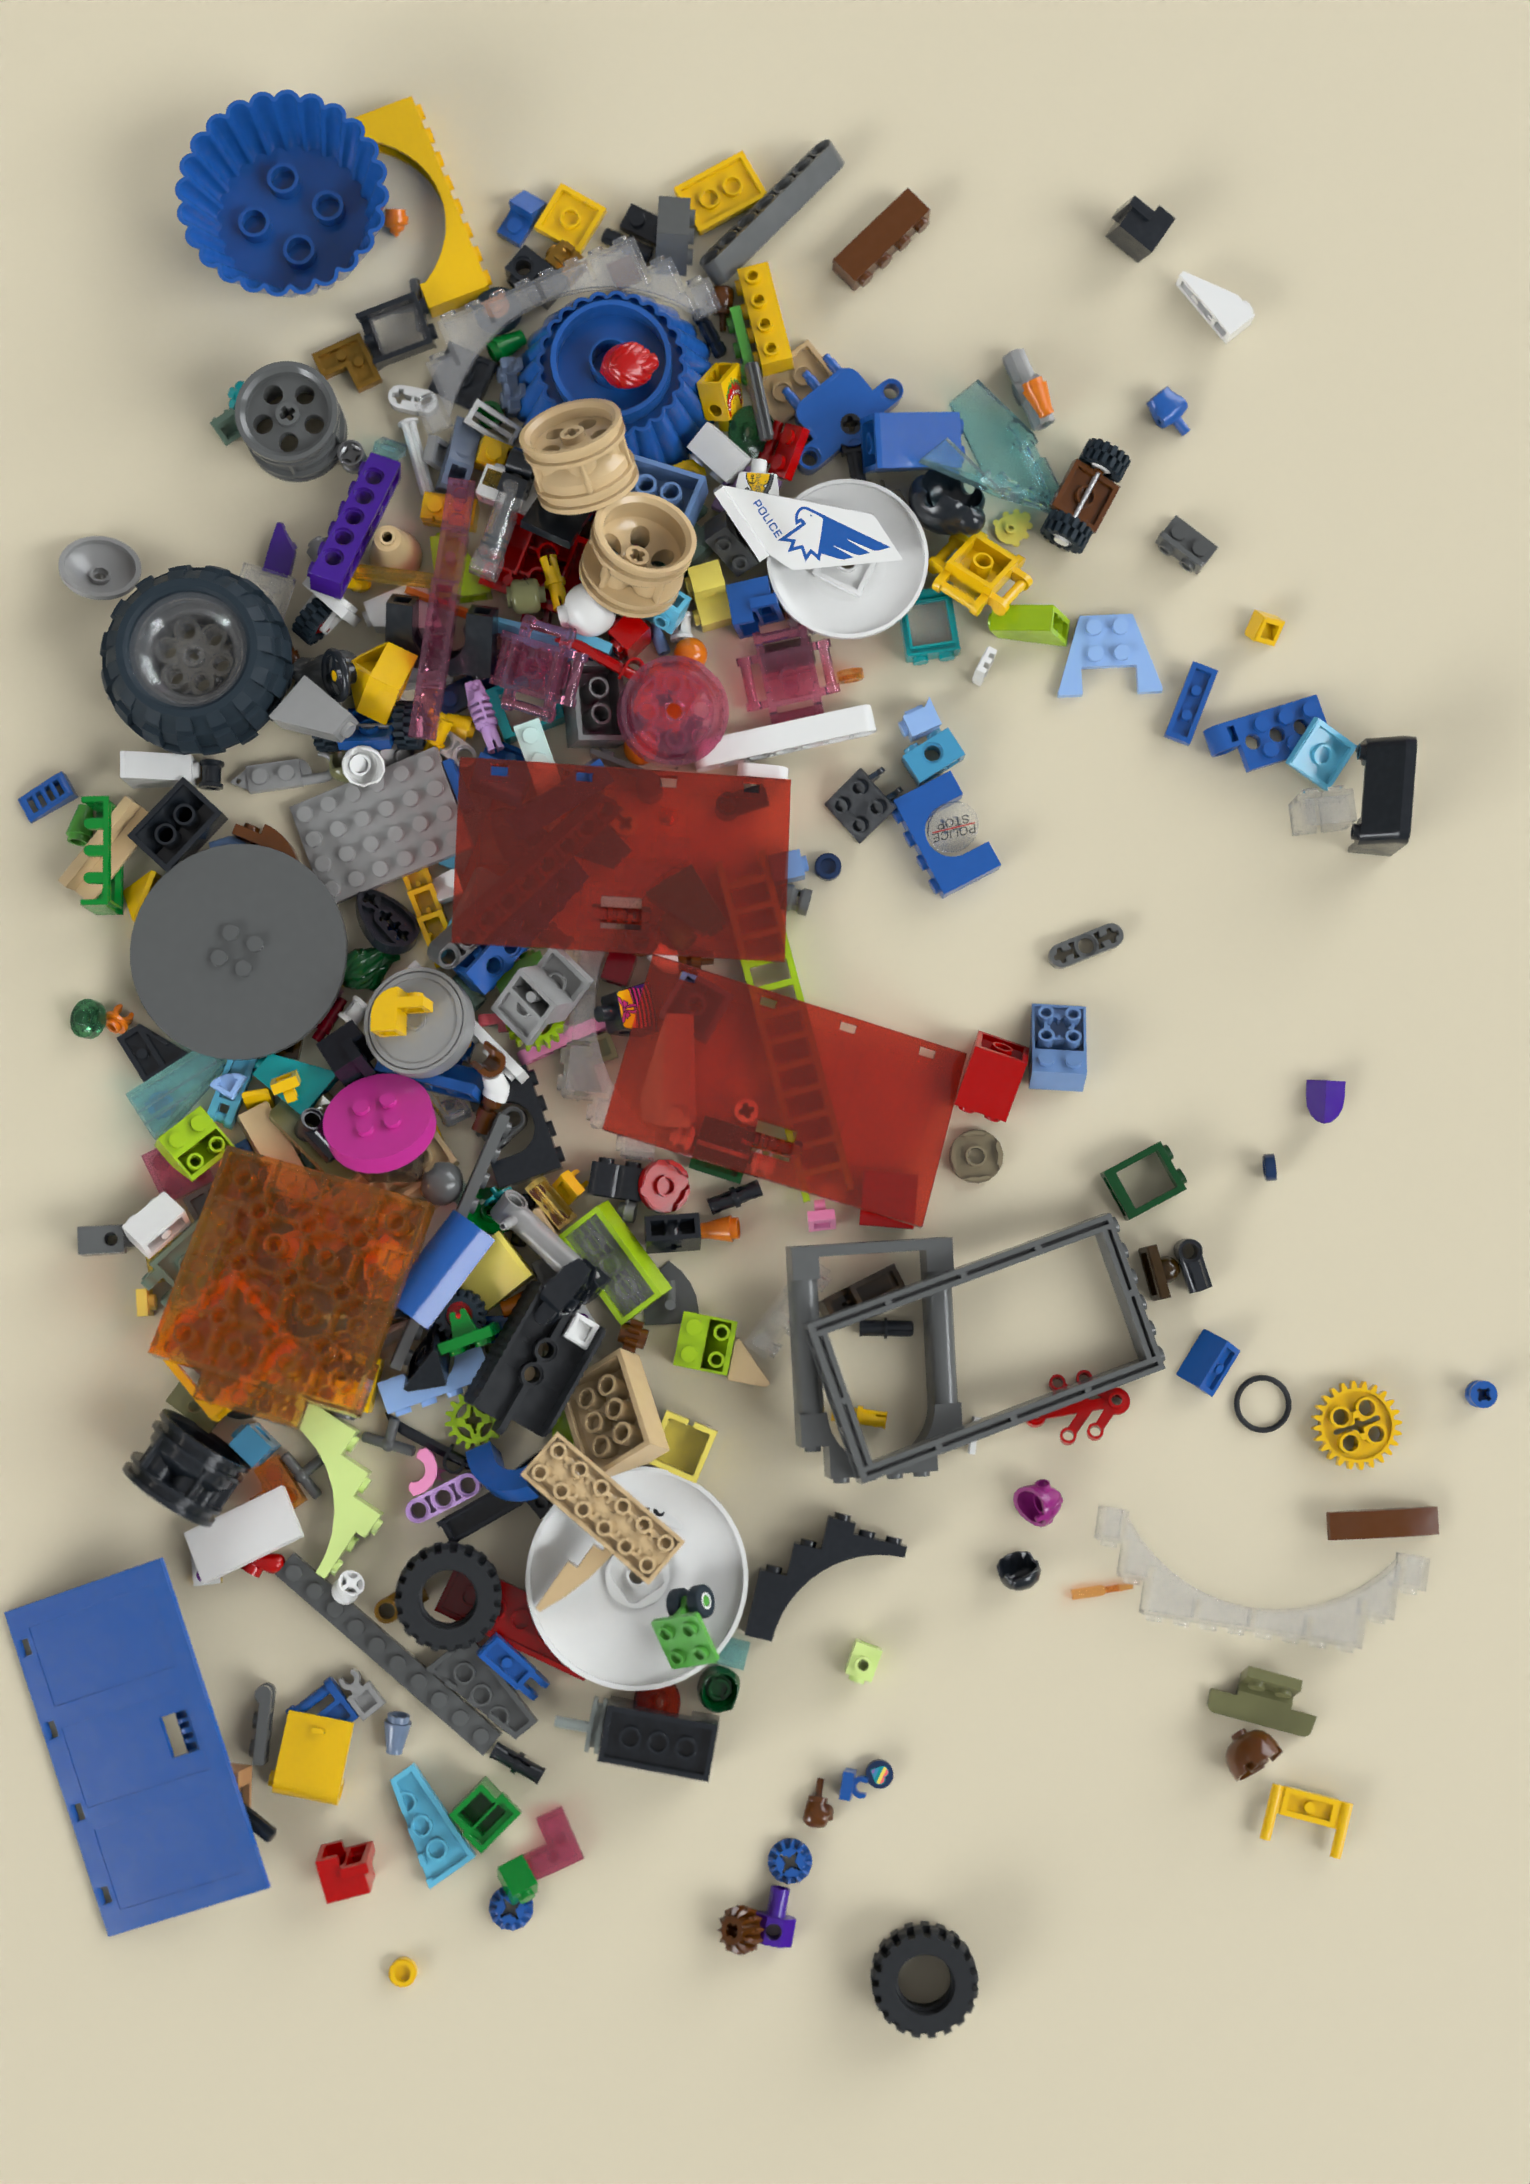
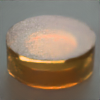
[836,667,864,684]

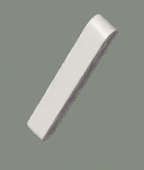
[691,704,877,772]

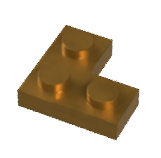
[311,332,383,393]

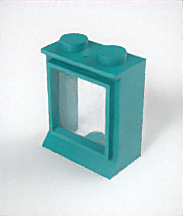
[900,588,961,665]

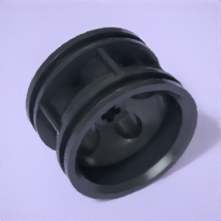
[122,1409,252,1527]

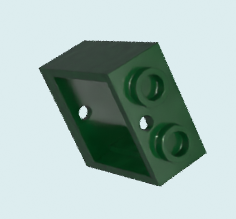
[1100,1141,1187,1221]

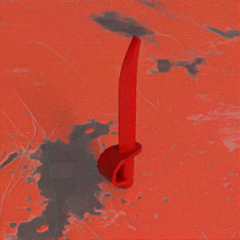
[554,637,649,686]

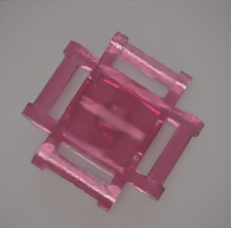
[489,614,589,723]
[736,623,841,725]

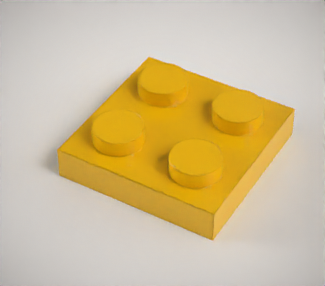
[534,183,607,254]

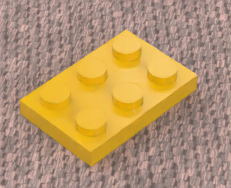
[674,150,767,236]

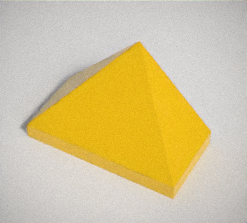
[124,870,162,922]

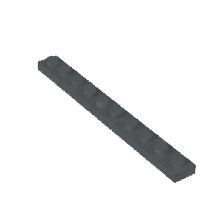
[389,1111,512,1371]
[275,1553,502,1755]

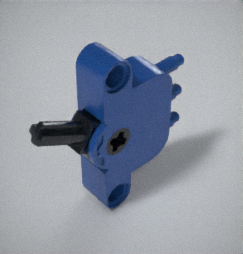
[782,353,903,481]

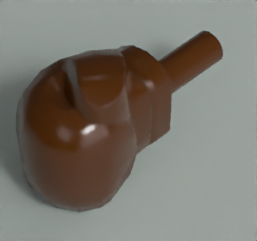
[706,285,734,333]
[803,1778,834,1828]

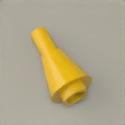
[427,708,476,741]

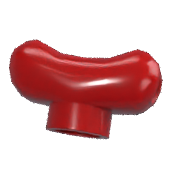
[241,1553,286,1578]

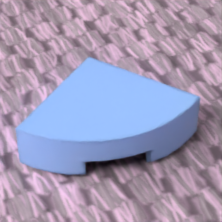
[209,1073,248,1100]

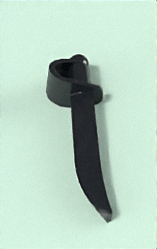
[385,1412,470,1475]

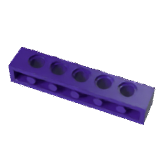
[307,452,401,600]

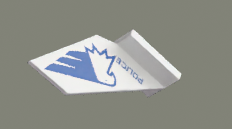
[713,484,903,570]

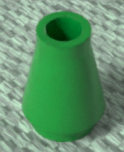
[486,329,527,363]

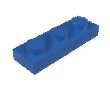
[1164,661,1218,746]

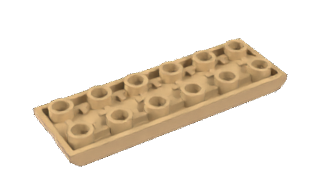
[520,1432,685,1585]

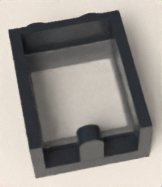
[355,291,439,370]

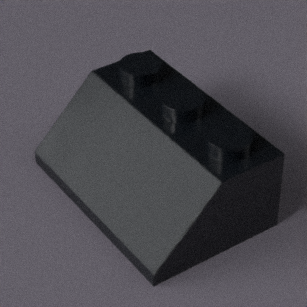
[127,777,228,872]

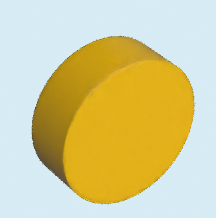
[389,1957,418,1987]

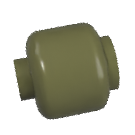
[506,578,546,614]

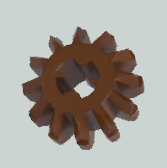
[717,1905,765,1955]

